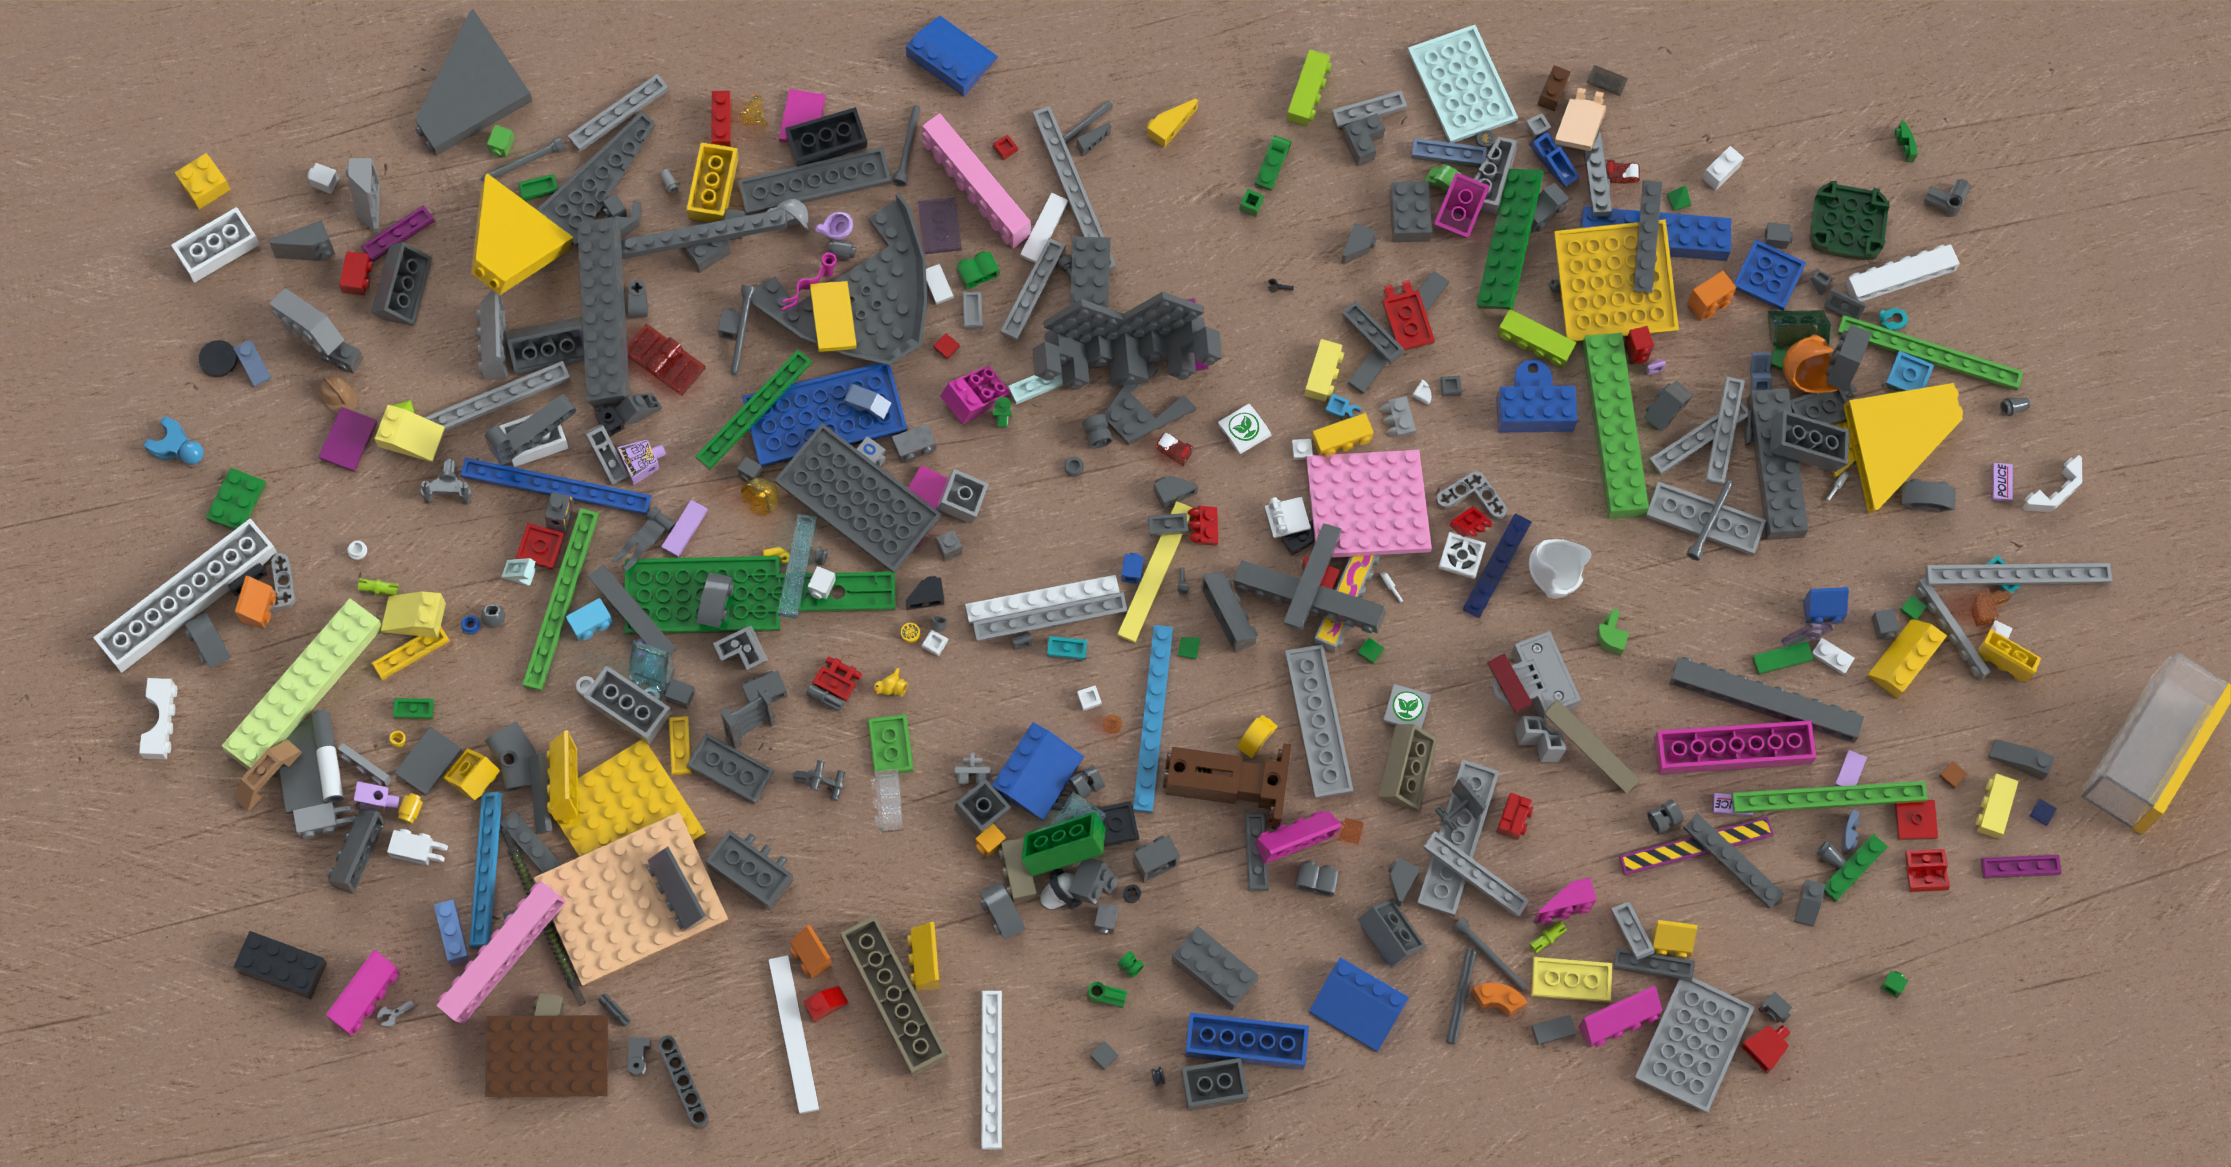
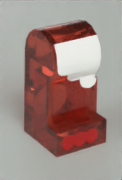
[1606,160,1640,184]
[1155,433,1193,466]

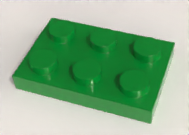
[206,467,267,530]

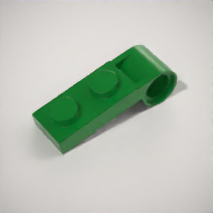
[1255,135,1292,191]

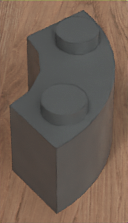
[1530,183,1569,234]
[1902,479,1956,513]
[697,572,734,628]
[185,613,231,669]
[979,882,1026,940]

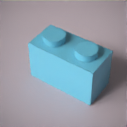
[566,598,613,641]

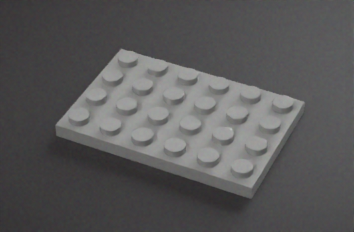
[1634,978,1755,1114]

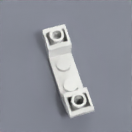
[2022,455,2082,512]

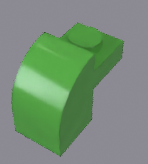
[1424,164,1461,195]
[1597,608,1629,656]

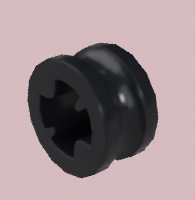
[1123,884,1141,903]
[1151,1066,1165,1086]

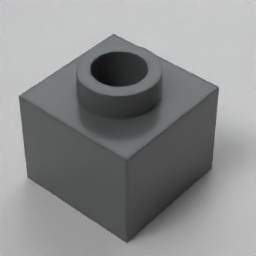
[603,194,627,219]
[737,456,763,484]

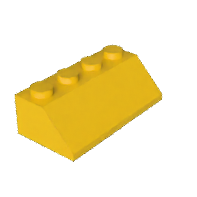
[1867,619,1947,699]
[547,730,578,820]

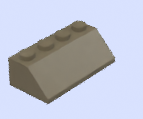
[1378,724,1437,811]

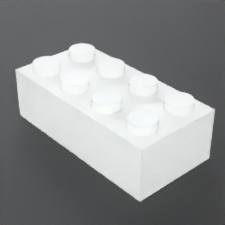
[171,207,260,283]

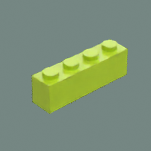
[1286,49,1332,126]
[1497,309,1576,368]

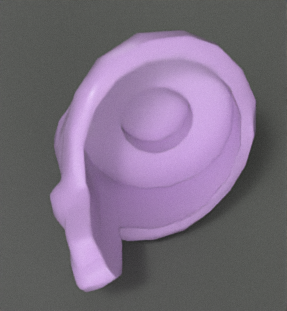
[815,212,853,240]

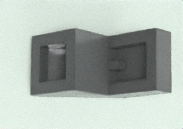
[615,201,642,238]

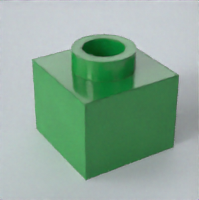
[1239,189,1264,217]
[1880,970,1909,998]

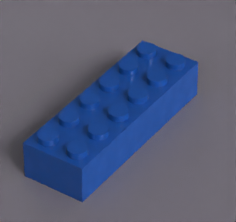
[1185,1013,1309,1070]

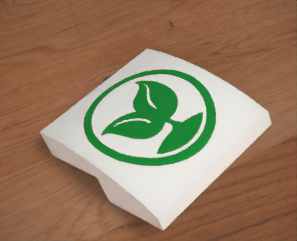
[1218,404,1272,454]

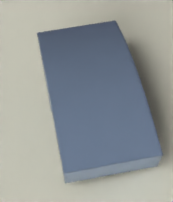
[1842,809,1860,854]

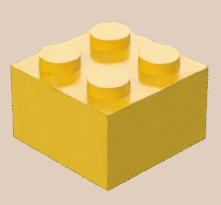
[175,153,231,209]

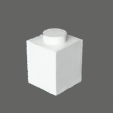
[308,163,339,194]
[808,566,836,599]

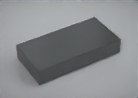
[1532,1015,1576,1045]

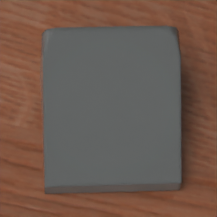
[1010,632,1032,650]

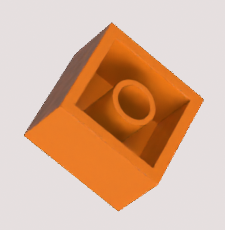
[1687,271,1736,321]

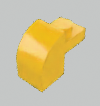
[1236,715,1278,758]

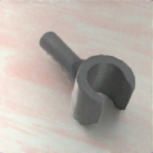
[1177,567,1190,594]

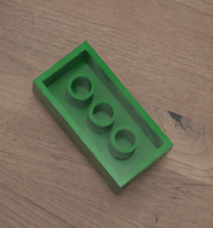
[1022,811,1105,876]

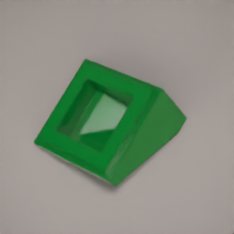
[1667,185,1691,211]
[1178,637,1201,660]

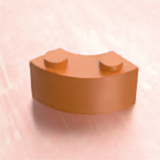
[1471,983,1528,1017]

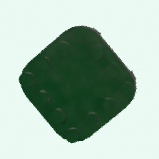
[1810,181,1890,260]

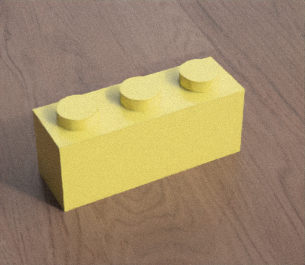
[1304,339,1344,402]
[1976,774,2019,839]

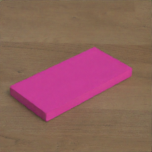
[908,465,947,547]

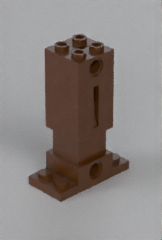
[1163,743,1291,829]

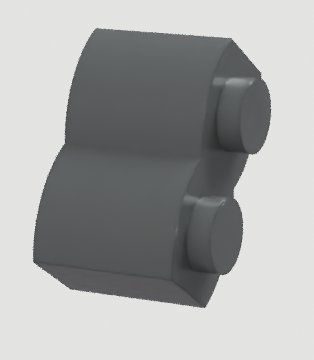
[1295,861,1339,897]

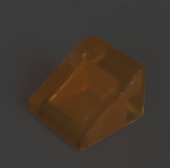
[1339,818,1364,844]

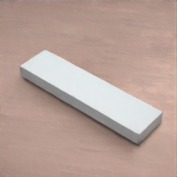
[1020,193,1068,263]

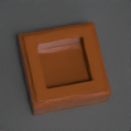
[1939,761,1967,789]

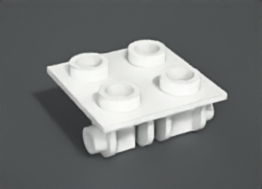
[1265,497,1311,538]

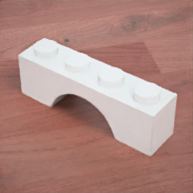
[139,678,177,759]

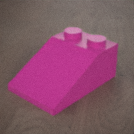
[1434,172,1490,238]

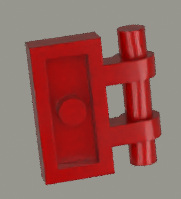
[813,656,863,702]

